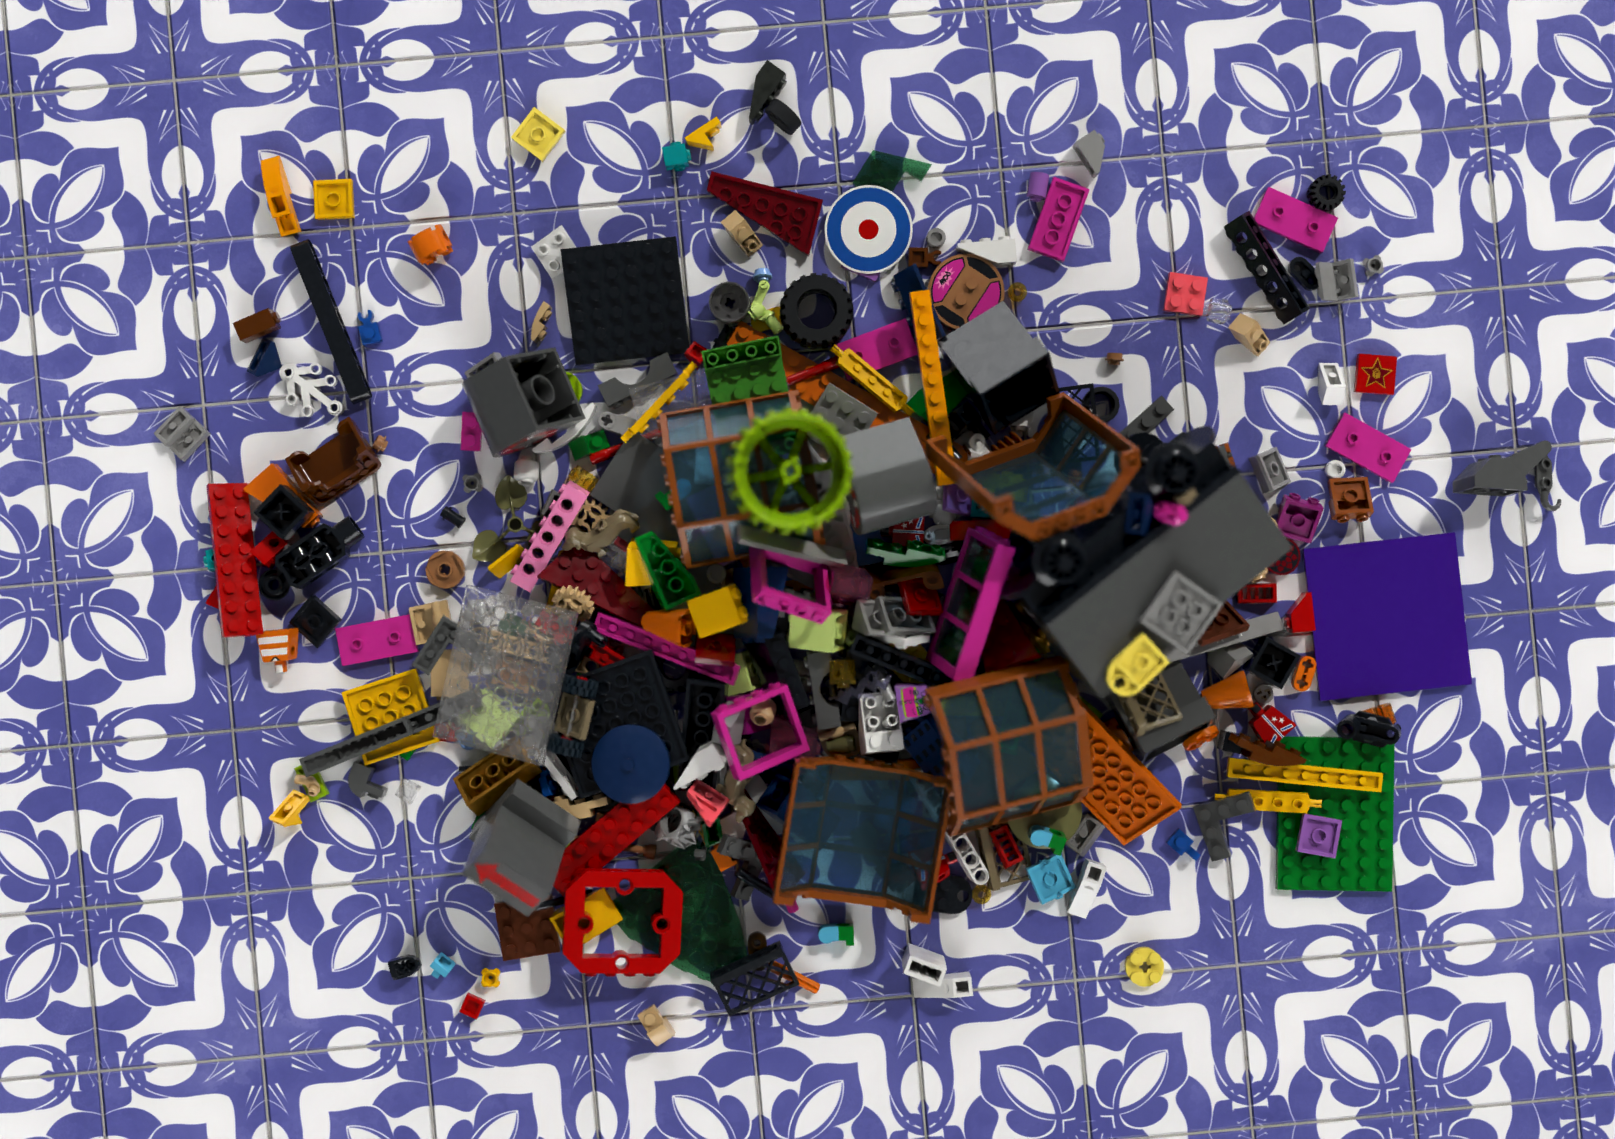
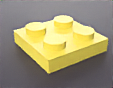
[511,107,566,162]

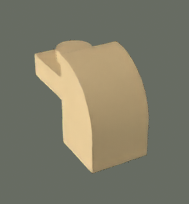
[637,1004,676,1046]

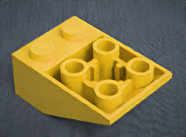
[549,887,623,944]

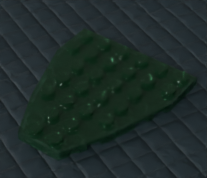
[613,838,748,986]

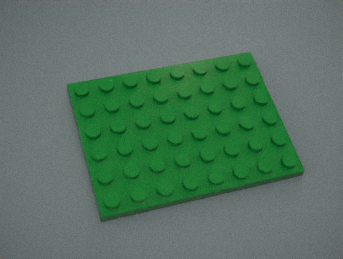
[1276,736,1395,892]

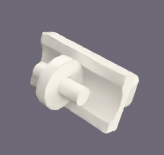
[963,433,990,461]

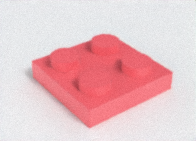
[1163,272,1208,317]

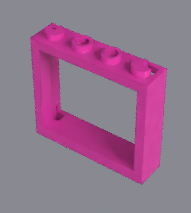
[749,546,832,624]
[711,682,810,781]

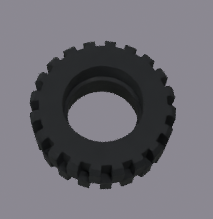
[780,273,853,350]

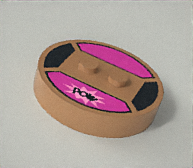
[927,254,1005,331]

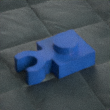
[358,310,383,346]

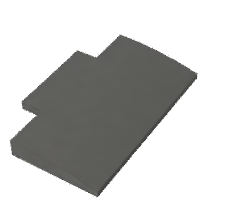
[590,432,741,569]

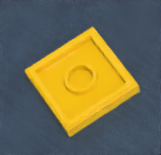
[313,179,355,220]

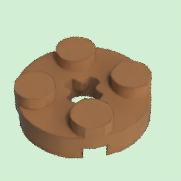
[425,551,465,589]

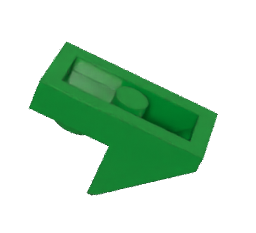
[568,429,611,461]

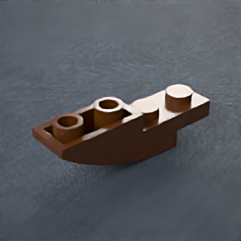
[1229,732,1306,766]

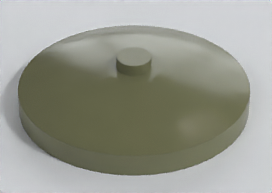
[1007,772,1082,849]

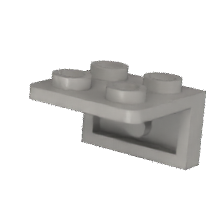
[1314,258,1359,302]

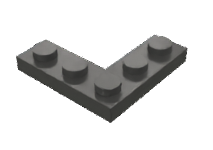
[1119,395,1174,438]
[412,615,493,675]
[1193,791,1256,862]
[716,834,762,901]

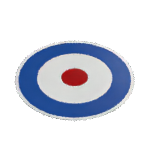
[825,185,913,274]

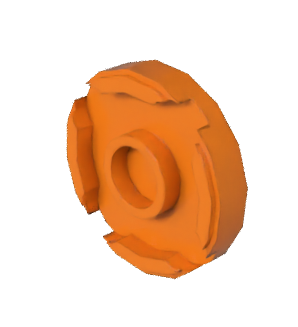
[1182,725,1219,751]

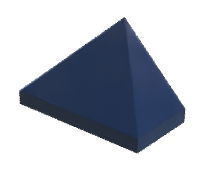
[247,337,282,377]
[1125,492,1155,536]

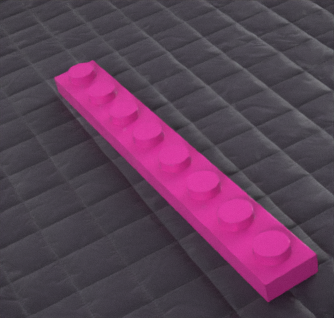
[595,612,741,686]

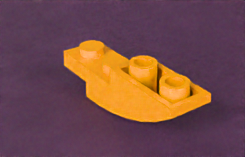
[261,156,302,237]

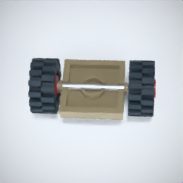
[547,674,599,758]

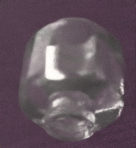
[1203,298,1232,324]

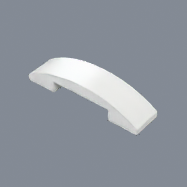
[532,402,597,454]

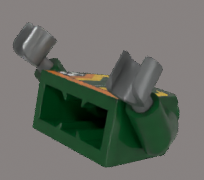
[688,806,723,861]

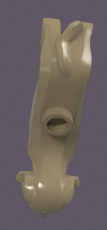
[562,509,640,559]
[716,739,756,823]

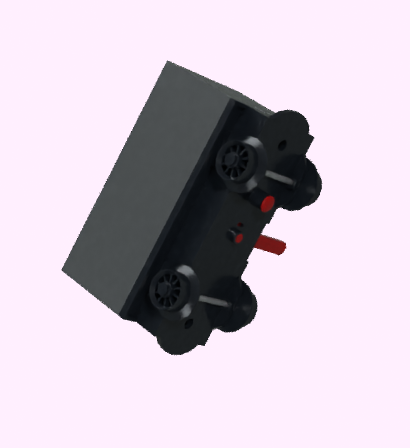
[1000,426,1293,699]

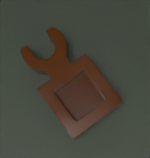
[908,247,941,268]

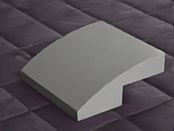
[154,406,211,462]

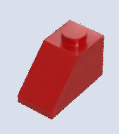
[1284,592,1316,633]

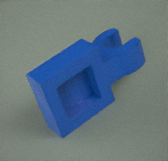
[538,765,558,797]
[1166,828,1201,861]

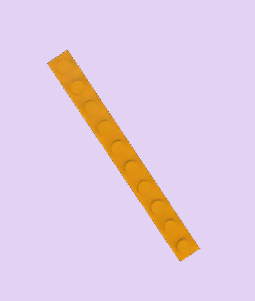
[909,290,955,486]

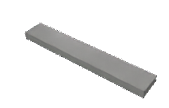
[736,524,847,569]

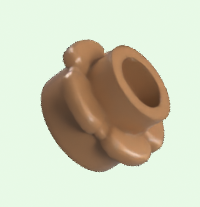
[1105,353,1124,365]
[372,435,388,453]

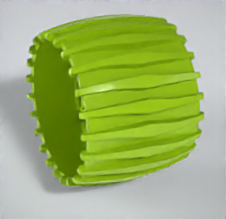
[726,407,854,535]

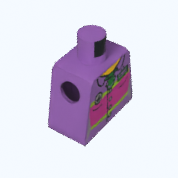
[895,683,941,722]

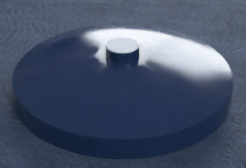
[592,724,670,804]

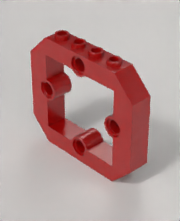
[562,868,683,977]

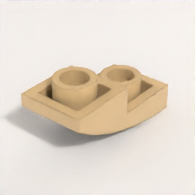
[531,301,553,344]

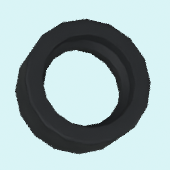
[765,99,801,135]
[1081,386,1120,423]

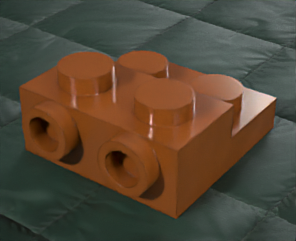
[1327,477,1374,523]

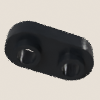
[1288,257,1319,291]

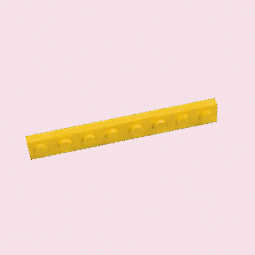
[1226,757,1383,792]

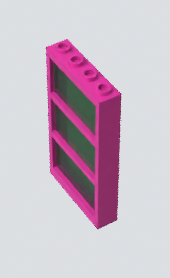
[926,526,1016,681]

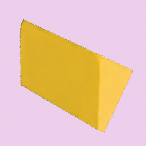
[488,544,524,578]

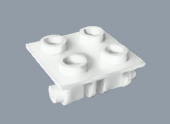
[531,225,576,279]

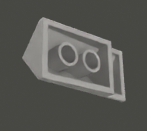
[852,596,936,636]

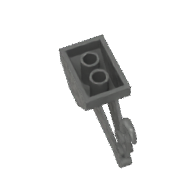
[1453,440,1561,511]

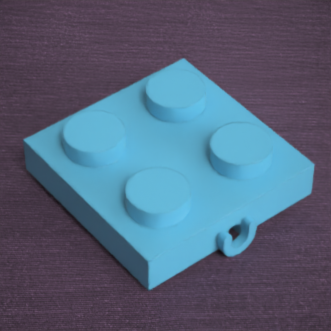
[1025,854,1076,905]

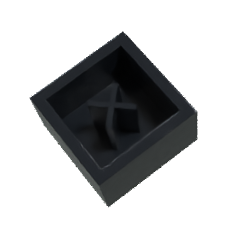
[253,484,315,540]
[1243,636,1301,689]

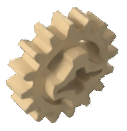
[571,498,611,533]
[552,585,595,624]

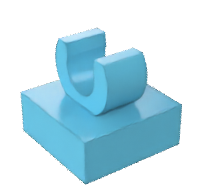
[430,952,456,979]

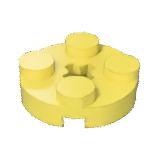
[1124,947,1164,987]

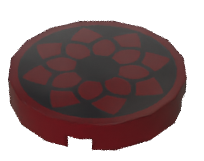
[1267,538,1301,575]

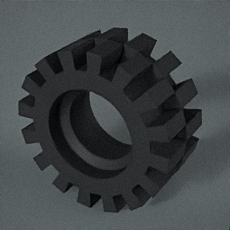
[1307,174,1346,212]

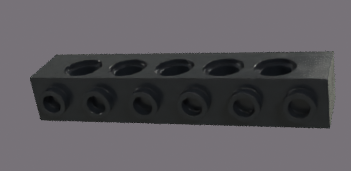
[1224,211,1310,325]
[842,629,954,687]

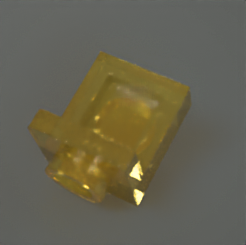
[567,465,599,496]

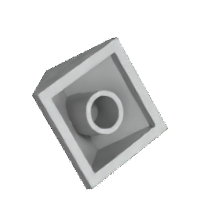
[1249,447,1291,493]

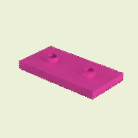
[1027,177,1090,262]
[1254,187,1338,254]
[836,318,918,381]
[1325,412,1412,483]
[335,614,419,666]

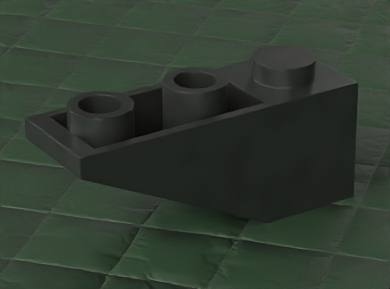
[749,60,787,125]

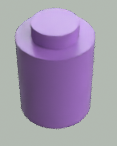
[1027,172,1049,202]

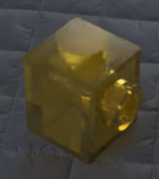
[829,660,856,688]

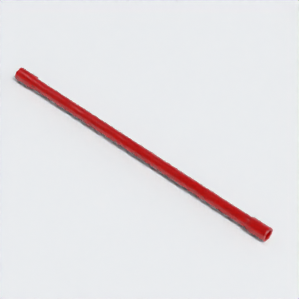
[589,356,839,465]

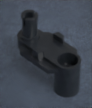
[545,620,608,675]
[1337,711,1401,748]

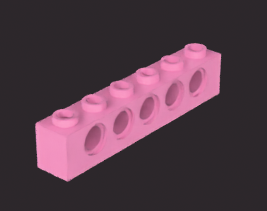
[510,480,590,592]

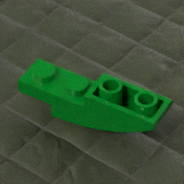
[866,538,945,567]

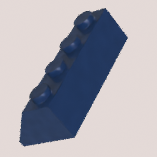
[891,263,946,345]

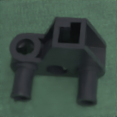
[926,401,991,460]

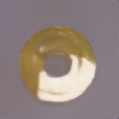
[1008,282,1027,302]
[972,885,991,904]

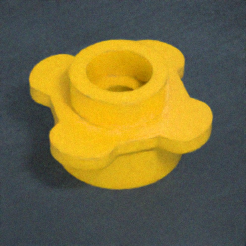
[481,968,500,987]

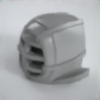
[655,806,697,849]

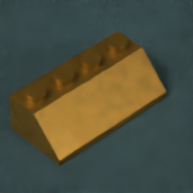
[453,734,542,816]

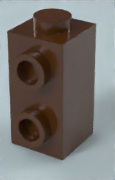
[233,308,281,343]

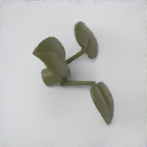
[472,475,562,562]

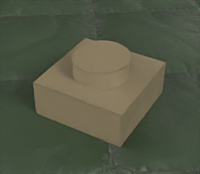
[1170,488,1198,506]

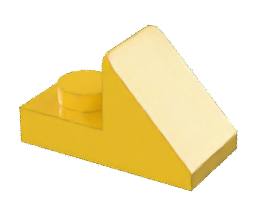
[684,116,722,151]
[269,789,310,827]

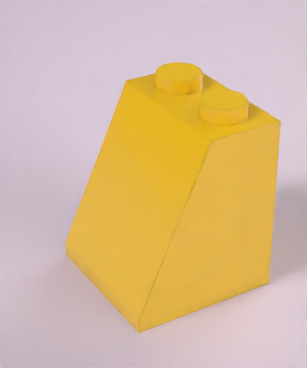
[625,538,681,586]
[686,584,748,638]

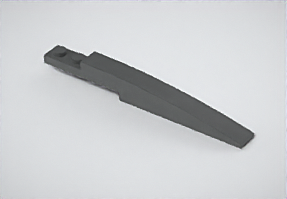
[299,686,487,777]

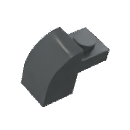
[348,760,388,799]

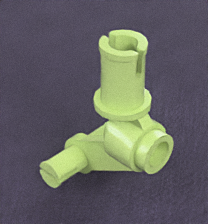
[748,280,784,335]

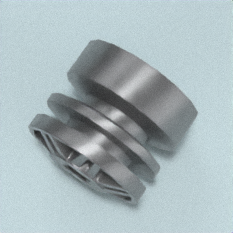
[709,281,751,324]

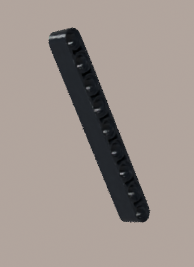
[290,239,372,404]

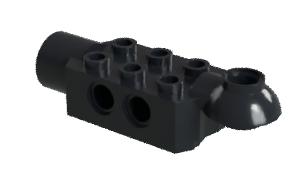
[258,515,365,600]

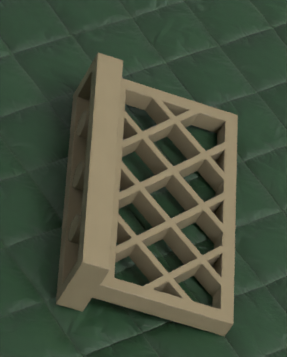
[1117,672,1183,737]
[975,822,1031,891]

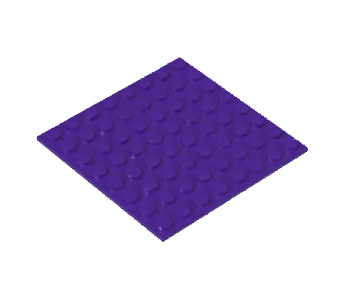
[1302,532,1472,701]

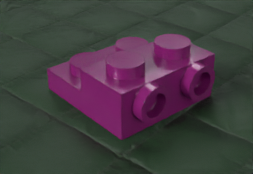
[1276,493,1324,543]

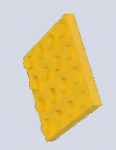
[341,668,440,766]

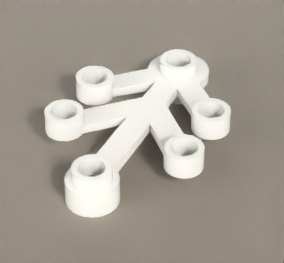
[279,363,344,417]

